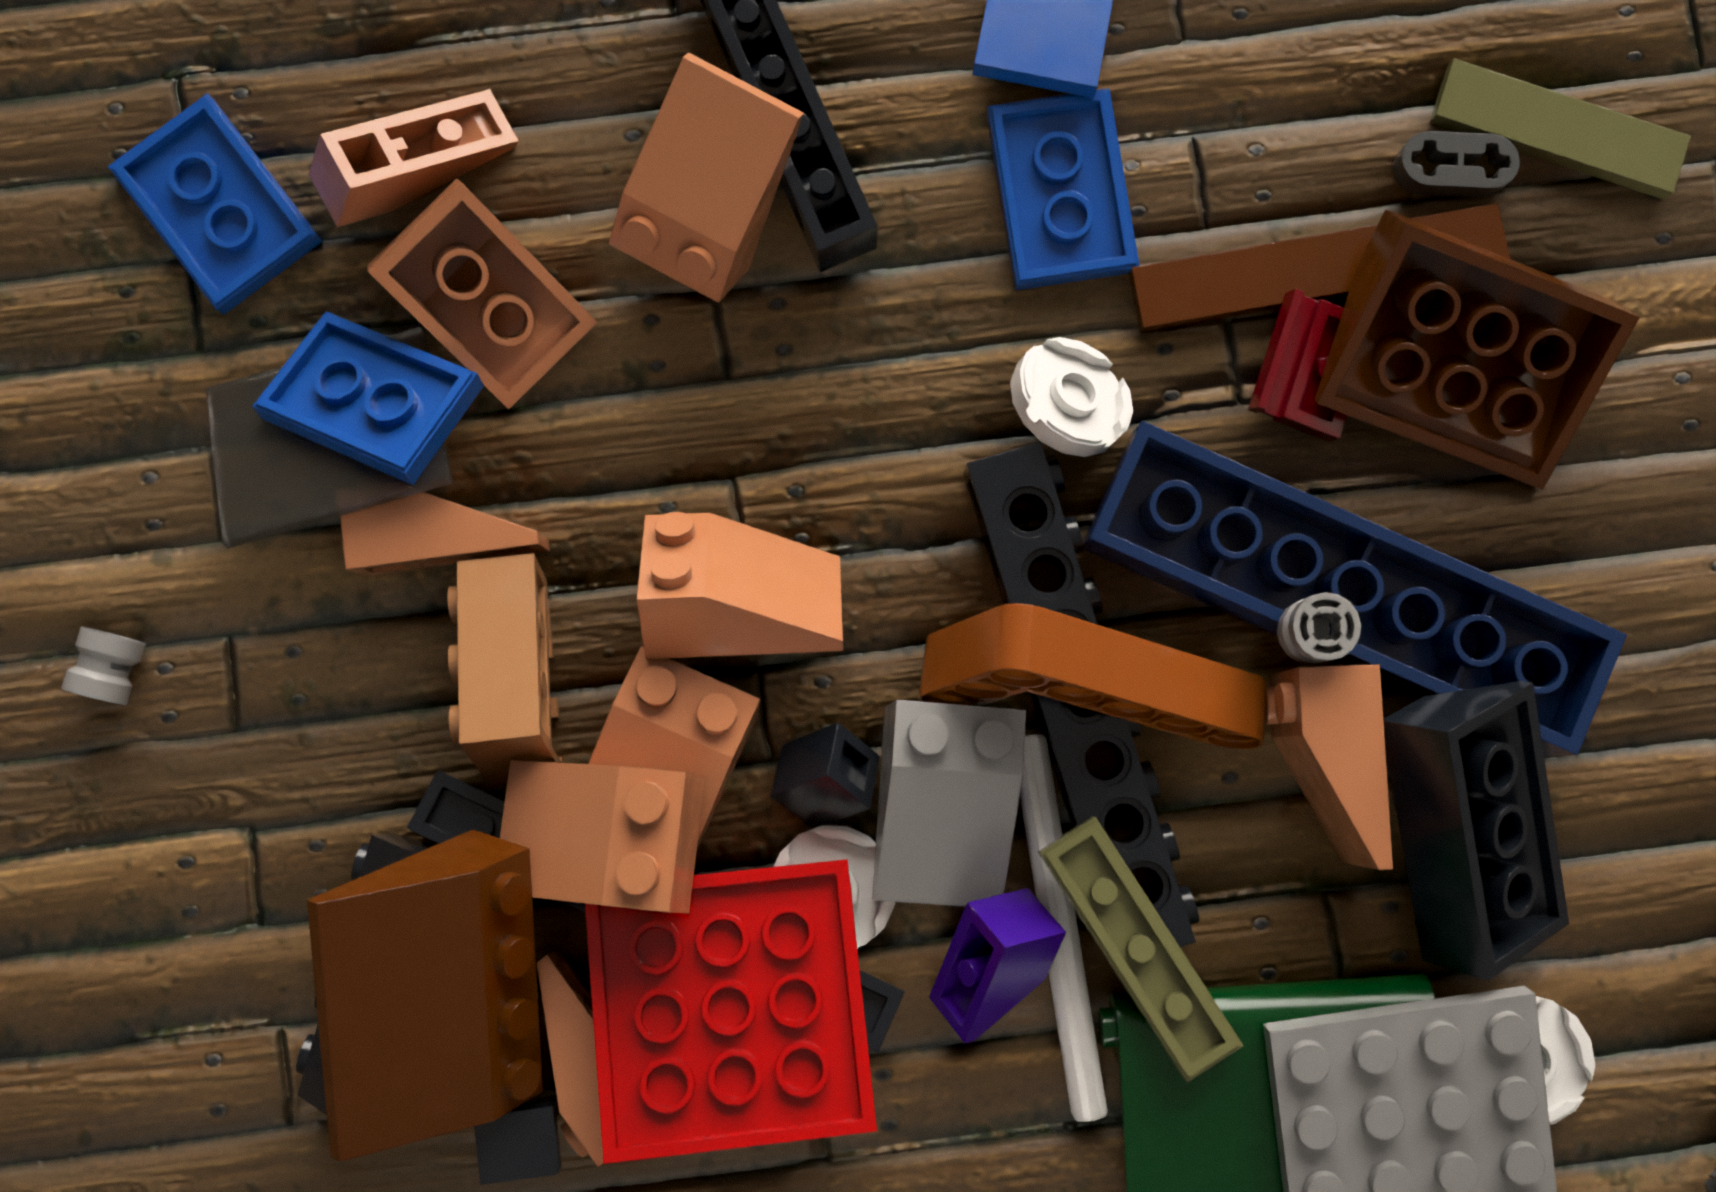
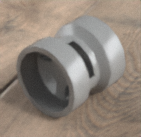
[1277,592,1361,665]
[61,626,146,705]

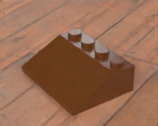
[1314,209,1640,490]
[307,829,543,1162]

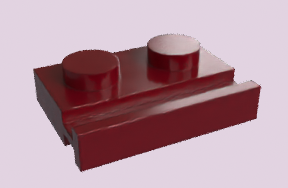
[1248,289,1347,442]

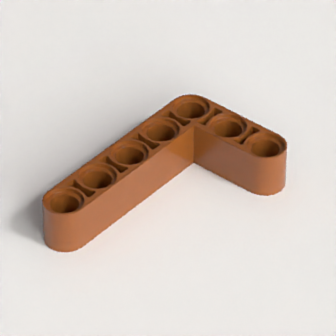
[919,603,1267,749]

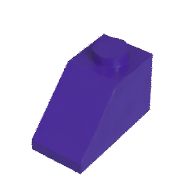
[929,888,1066,1043]

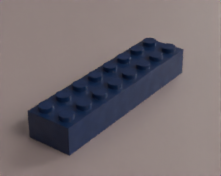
[1083,420,1627,756]

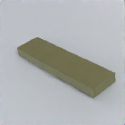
[1429,58,1691,200]
[1038,816,1244,1083]

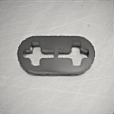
[1393,131,1520,198]

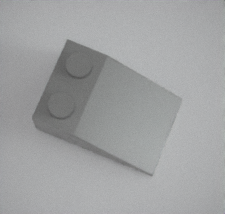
[872,700,1026,907]

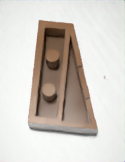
[447,553,564,786]

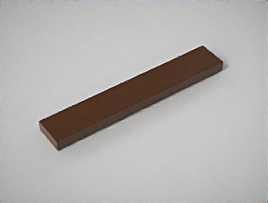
[1128,203,1510,333]

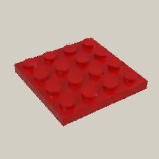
[585,859,877,1164]

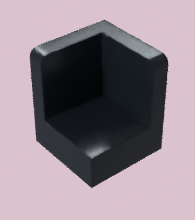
[770,722,880,828]
[474,1095,562,1185]

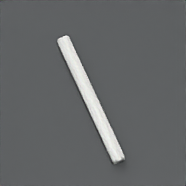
[1020,734,1108,1122]

